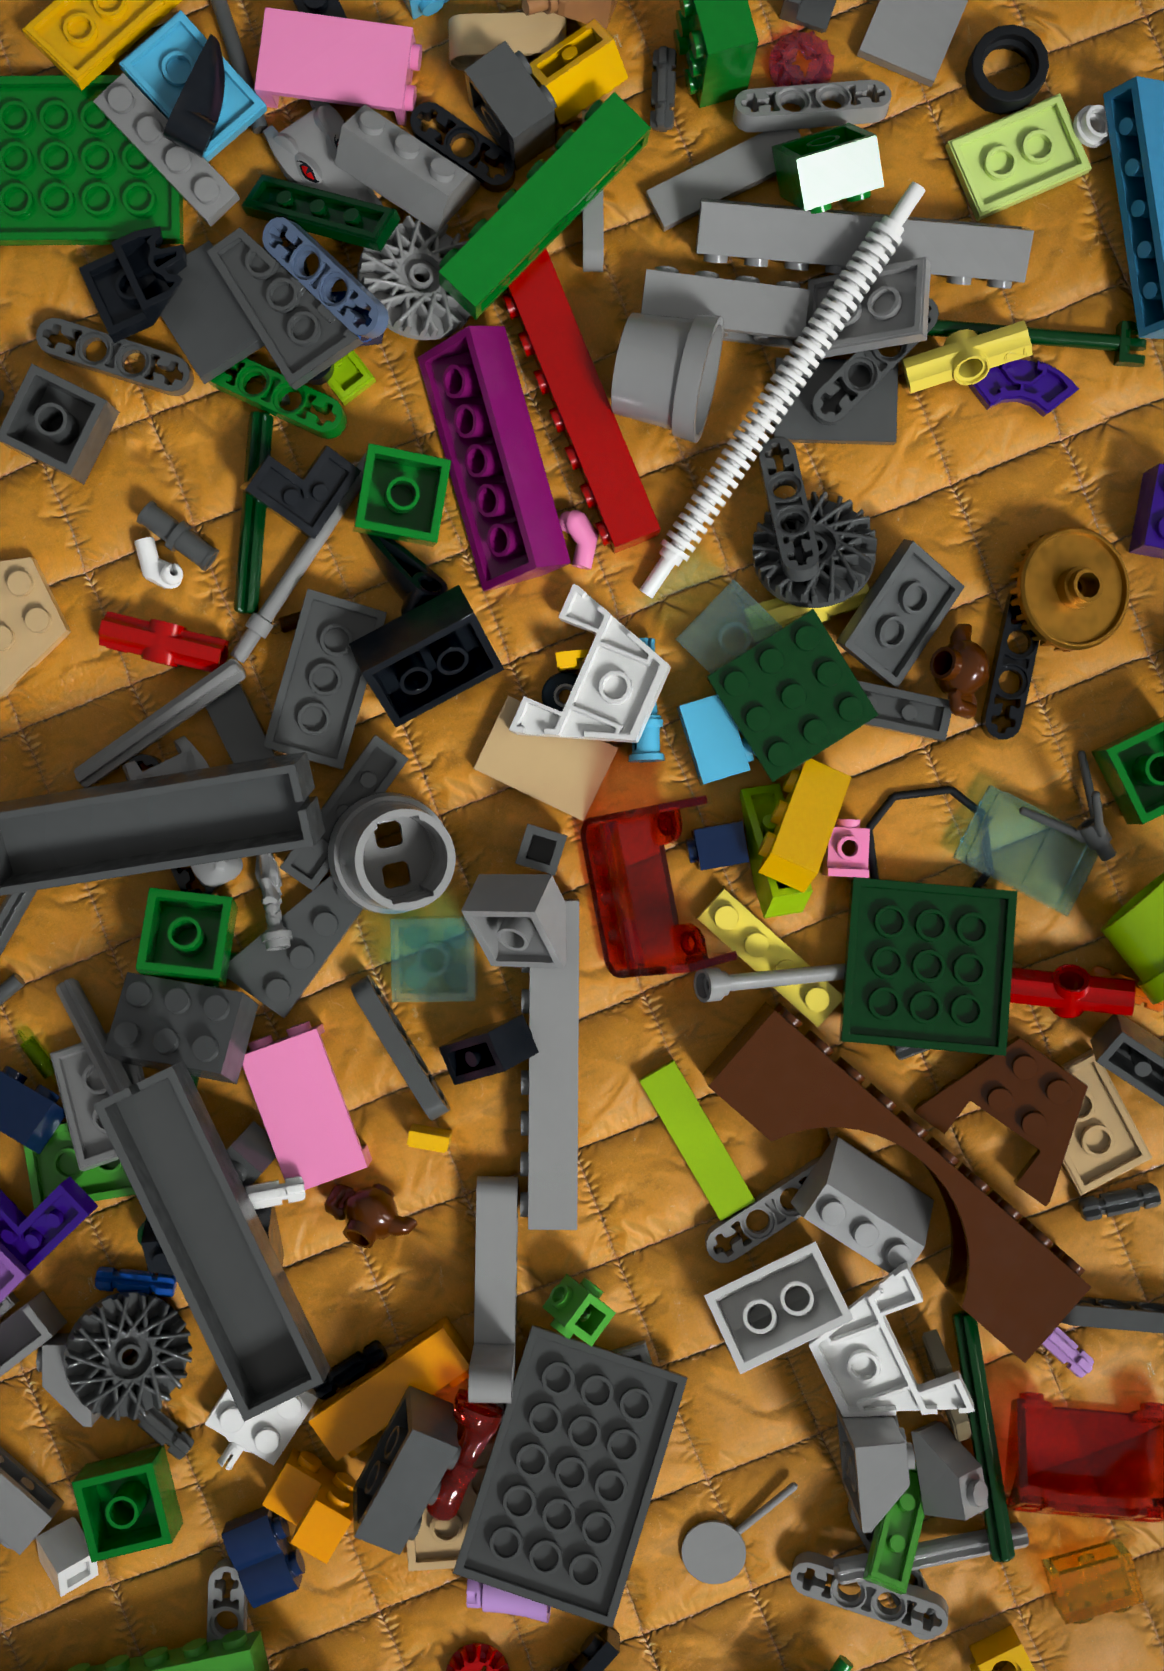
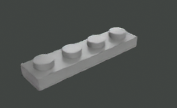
[93,73,240,227]

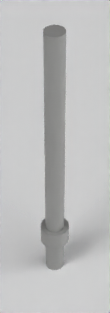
[230,453,366,664]

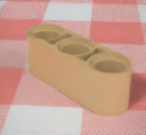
[448,12,567,71]

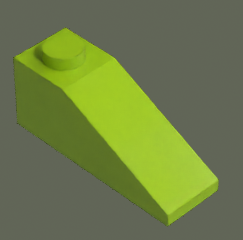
[740,783,813,918]

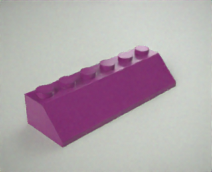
[417,326,571,591]

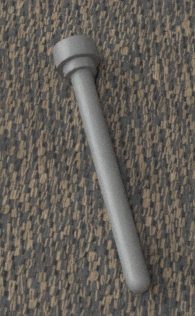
[694,963,845,1003]

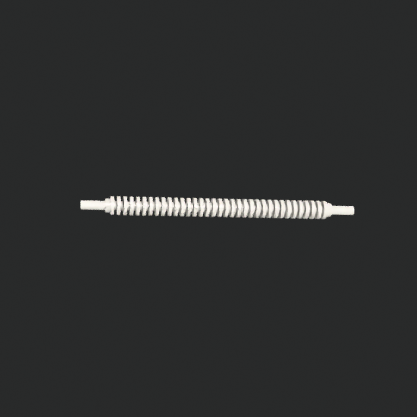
[639,182,926,598]

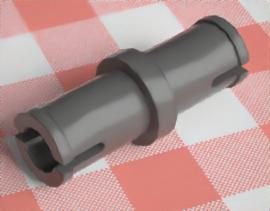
[137,501,219,571]

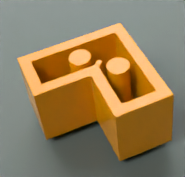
[262,1448,356,1564]

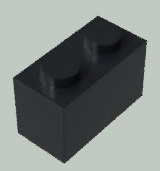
[438,1014,539,1085]

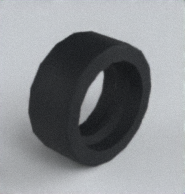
[965,24,1049,115]

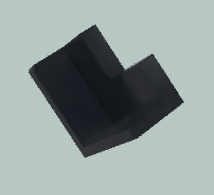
[240,446,361,539]

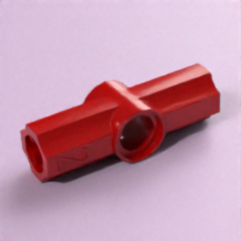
[98,611,229,673]
[1010,964,1136,1018]

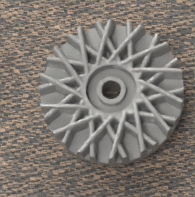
[357,215,471,340]

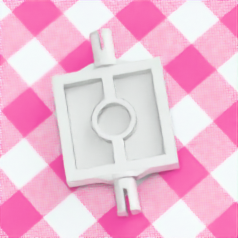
[205,1387,318,1470]

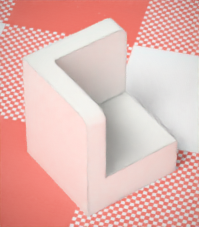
[36,1517,99,1597]

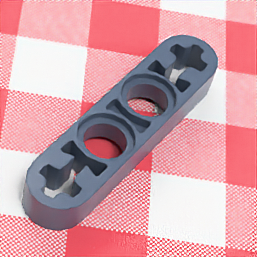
[262,217,389,339]

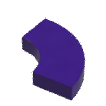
[968,359,1079,417]

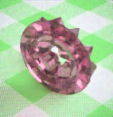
[769,29,834,87]

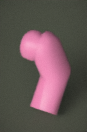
[559,510,598,570]

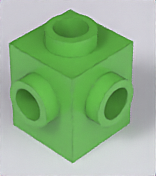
[542,1274,616,1347]

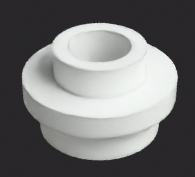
[1073,105,1109,148]

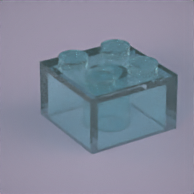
[390,915,478,1002]

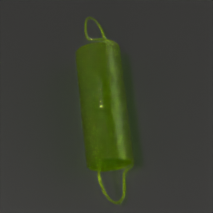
[18,1030,58,1085]

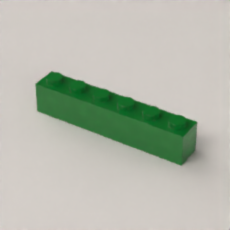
[439,92,651,320]

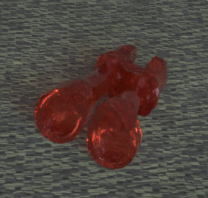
[427,1389,503,1521]

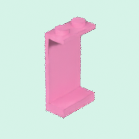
[254,7,422,126]
[242,1021,372,1190]

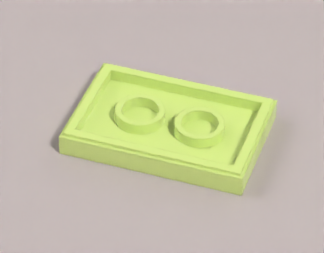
[945,93,1092,221]

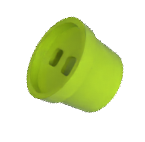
[1100,872,1164,1004]

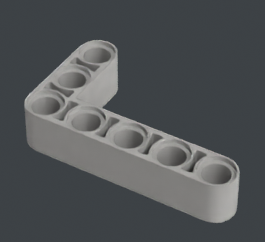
[468,1176,519,1404]

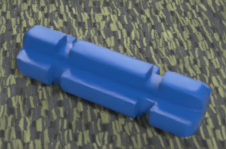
[95,1266,177,1297]

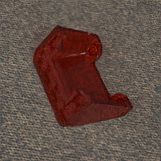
[1004,1392,1164,1523]

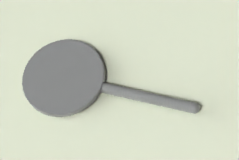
[682,1482,798,1584]

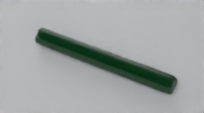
[234,411,273,614]

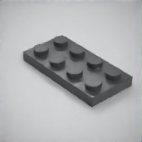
[263,589,387,770]

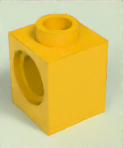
[969,1625,1035,1671]

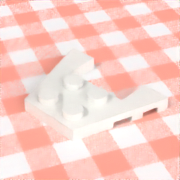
[509,584,671,743]
[809,1262,975,1418]

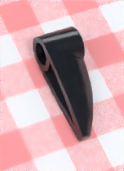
[163,34,225,158]
[362,533,448,615]

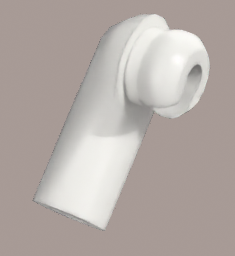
[134,537,184,589]

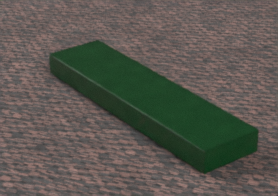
[241,175,401,252]

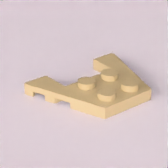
[0,557,71,698]

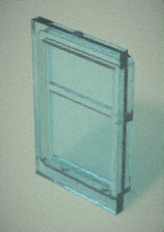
[952,785,1098,916]

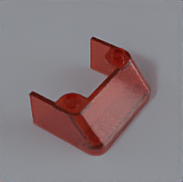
[580,795,738,978]

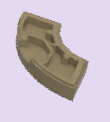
[922,1329,972,1442]

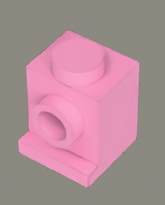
[822,819,870,878]

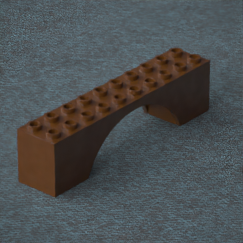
[702,1002,1091,1363]

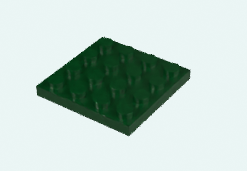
[839,877,1017,1056]

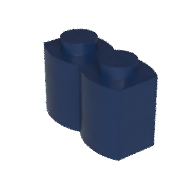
[221,1506,305,1609]

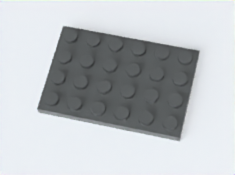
[453,1324,688,1628]

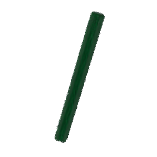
[952,1310,1015,1562]

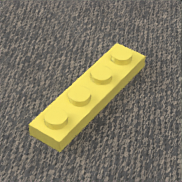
[697,888,842,1027]

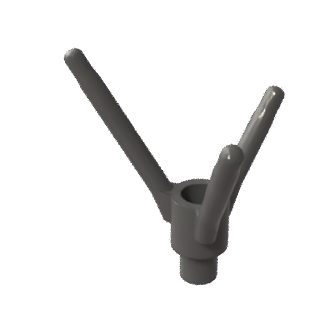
[1019,750,1116,861]

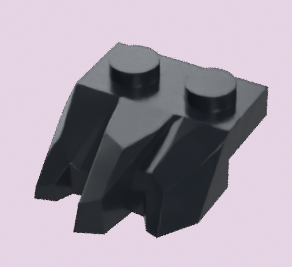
[79,226,187,343]

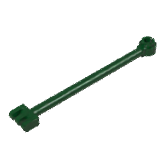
[927,319,1147,367]

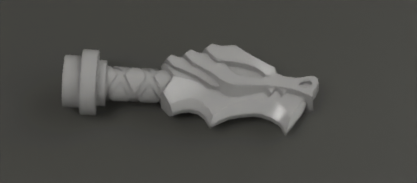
[255,853,293,951]

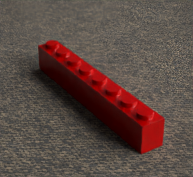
[502,249,661,554]

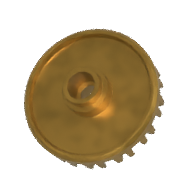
[1010,527,1130,652]

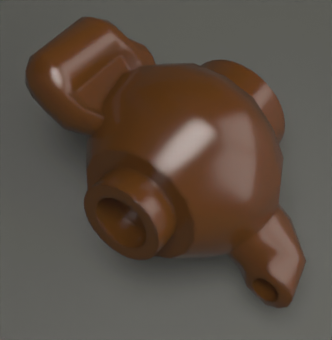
[930,624,989,719]
[324,1184,418,1248]

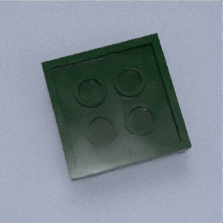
[705,609,878,782]

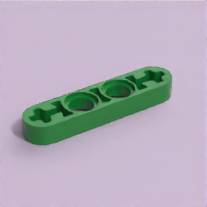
[209,358,347,439]

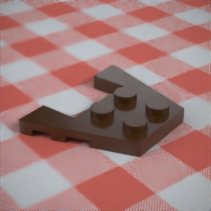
[914,1036,1088,1206]

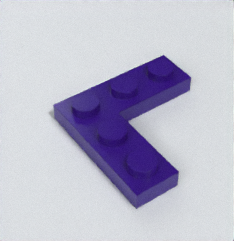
[0,1176,98,1272]

